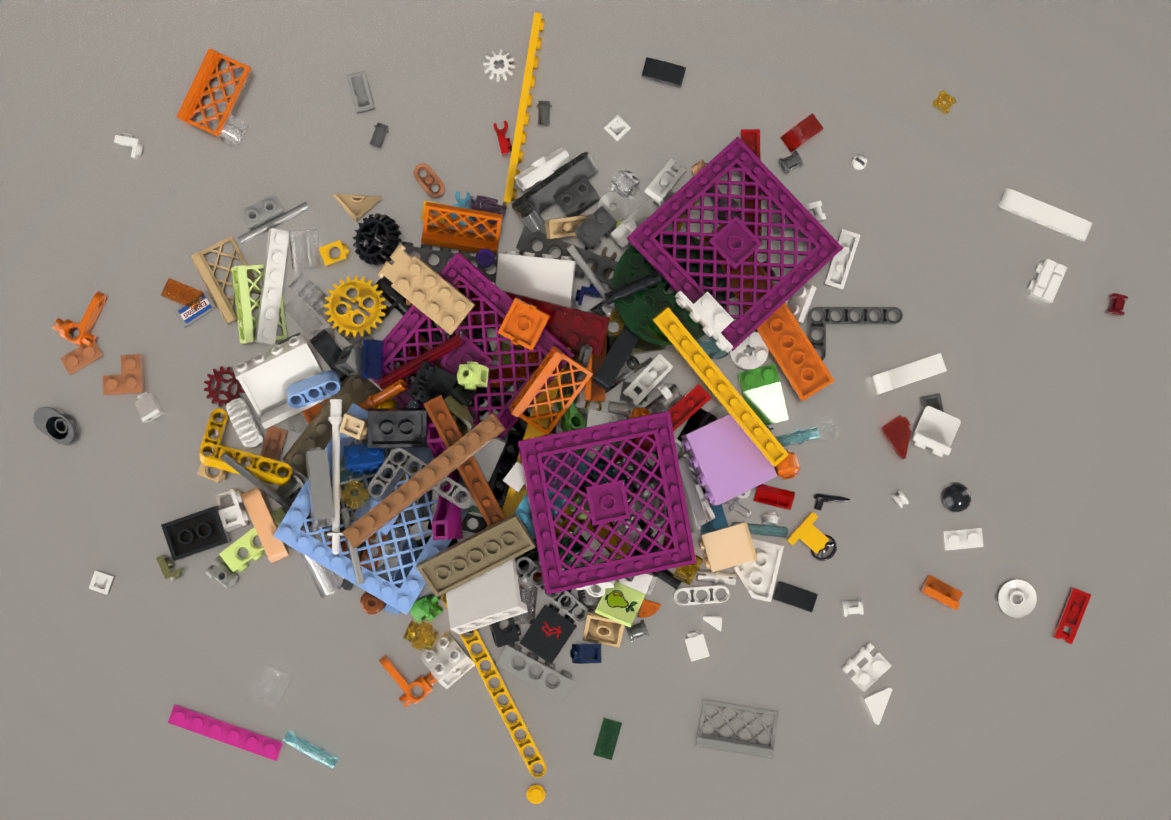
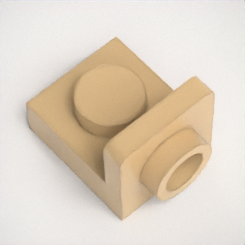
[339,413,367,440]

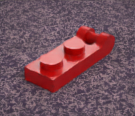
[1053,587,1091,644]

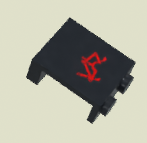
[519,603,577,664]

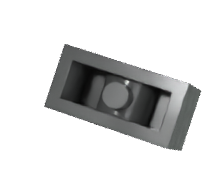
[555,177,600,217]

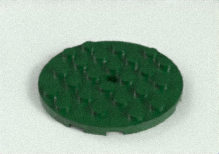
[612,235,726,346]

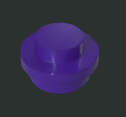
[475,249,495,268]

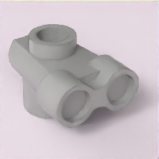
[205,556,238,588]

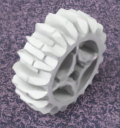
[226,398,263,449]

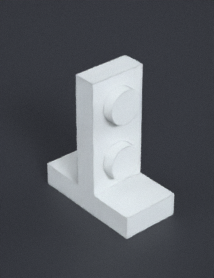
[571,407,624,428]

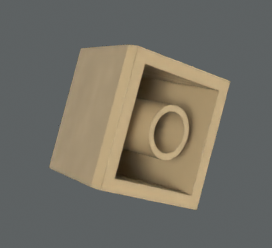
[698,521,758,572]

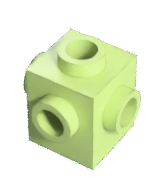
[457,361,489,390]

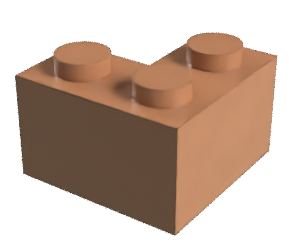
[102,354,145,395]

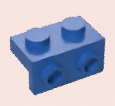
[344,443,385,476]

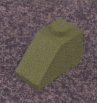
[444,394,474,436]

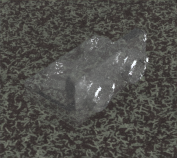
[514,584,538,624]

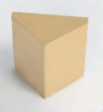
[582,611,625,648]

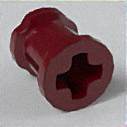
[1108,293,1128,316]

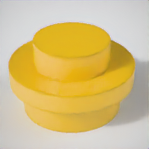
[526,785,546,804]

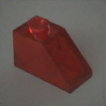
[780,113,824,153]
[880,415,911,460]

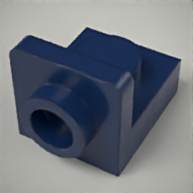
[570,643,601,664]

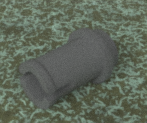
[537,101,552,124]
[369,122,389,148]

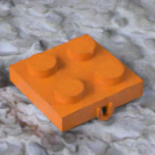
[498,298,550,351]

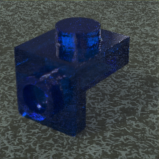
[575,284,603,306]

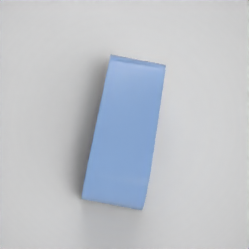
[287,370,340,409]

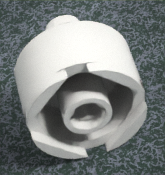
[729,332,769,370]

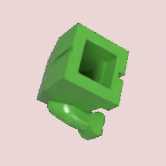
[409,593,444,624]

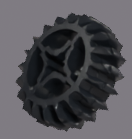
[352,213,402,265]

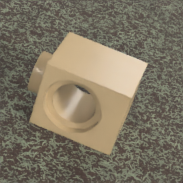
[197,463,228,483]

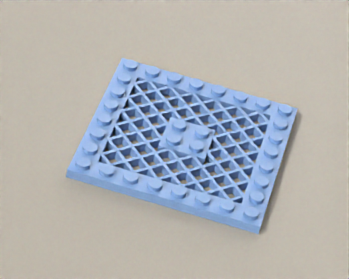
[273,403,471,615]

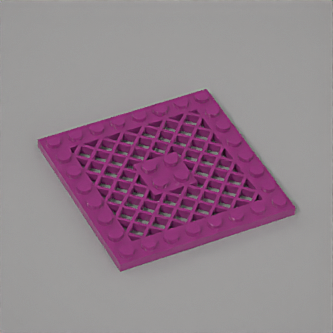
[626,136,843,351]
[361,252,575,439]
[518,411,696,594]

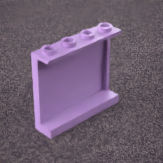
[681,414,777,506]

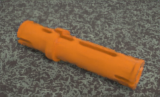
[357,379,408,412]

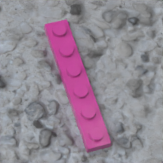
[168,704,283,761]

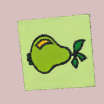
[595,581,646,628]

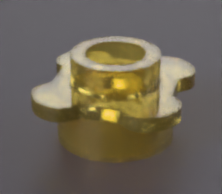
[933,91,956,113]

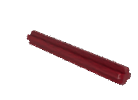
[377,335,463,389]

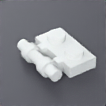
[842,642,891,692]

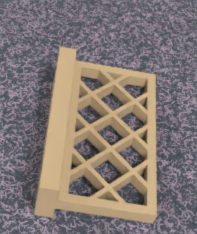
[191,235,261,325]

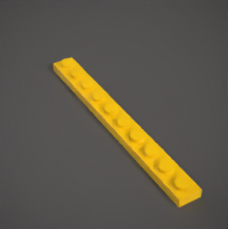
[503,12,545,204]
[652,307,789,467]

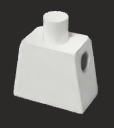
[619,573,658,595]

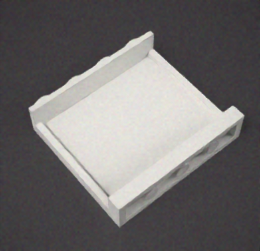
[496,250,577,307]
[233,334,331,429]
[446,558,528,635]

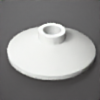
[998,579,1037,618]

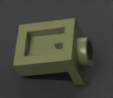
[156,555,185,581]

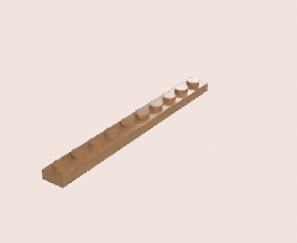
[343,413,506,548]

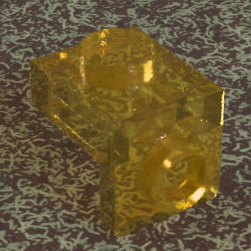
[673,555,703,585]

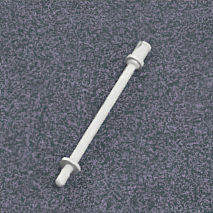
[327,399,345,554]

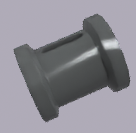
[779,151,804,174]
[625,620,649,642]

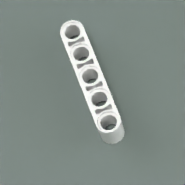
[998,188,1092,242]

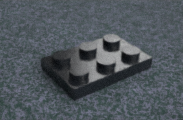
[367,408,427,448]

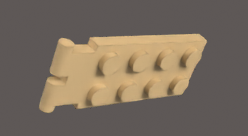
[377,244,476,335]

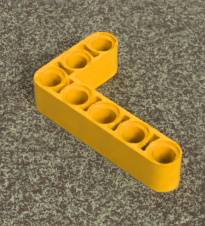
[199,408,292,486]

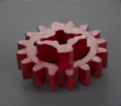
[204,366,245,407]

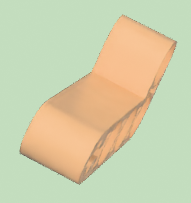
[241,487,289,563]

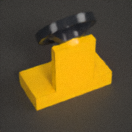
[786,511,837,561]

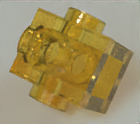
[341,480,369,509]
[403,620,438,651]

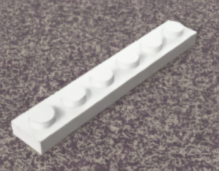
[254,228,290,345]

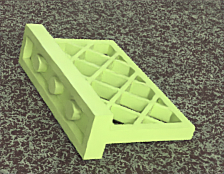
[231,264,287,344]

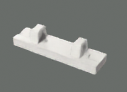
[610,190,675,249]

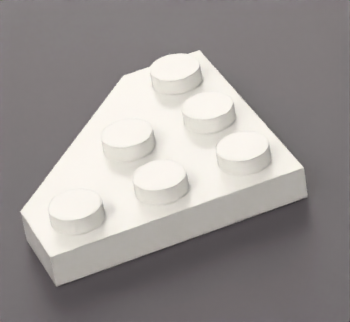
[733,539,784,602]

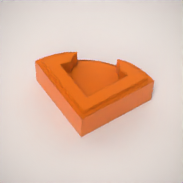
[637,599,661,618]

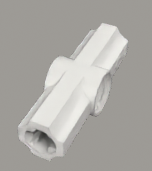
[514,147,571,191]

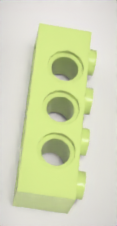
[219,507,287,573]

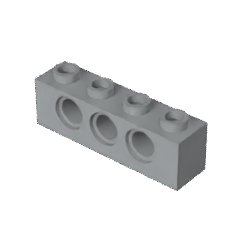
[496,643,574,702]

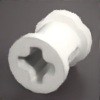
[842,598,864,617]

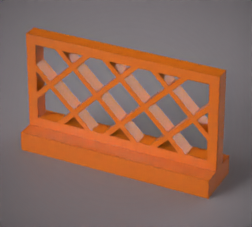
[176,48,252,137]
[421,202,503,256]
[509,346,593,435]

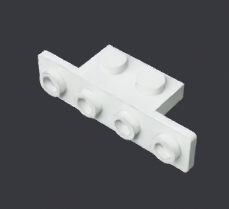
[675,291,734,353]

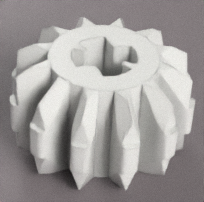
[483,49,516,82]

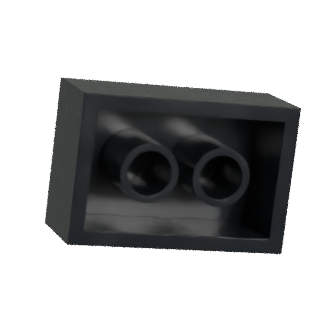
[161,506,231,561]

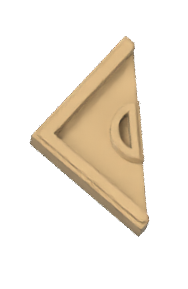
[332,194,382,222]

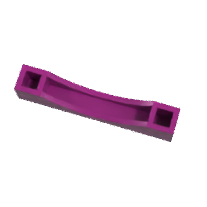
[426,423,463,540]

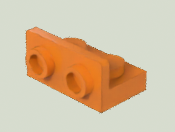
[920,575,963,610]

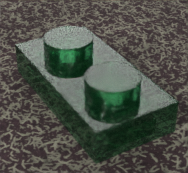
[593,717,622,760]

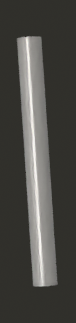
[238,202,309,244]
[566,244,614,308]
[340,507,365,585]

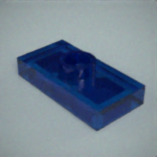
[361,340,384,380]

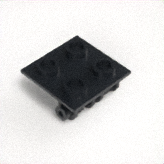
[407,361,457,403]

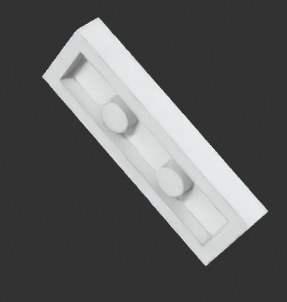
[825,229,860,290]

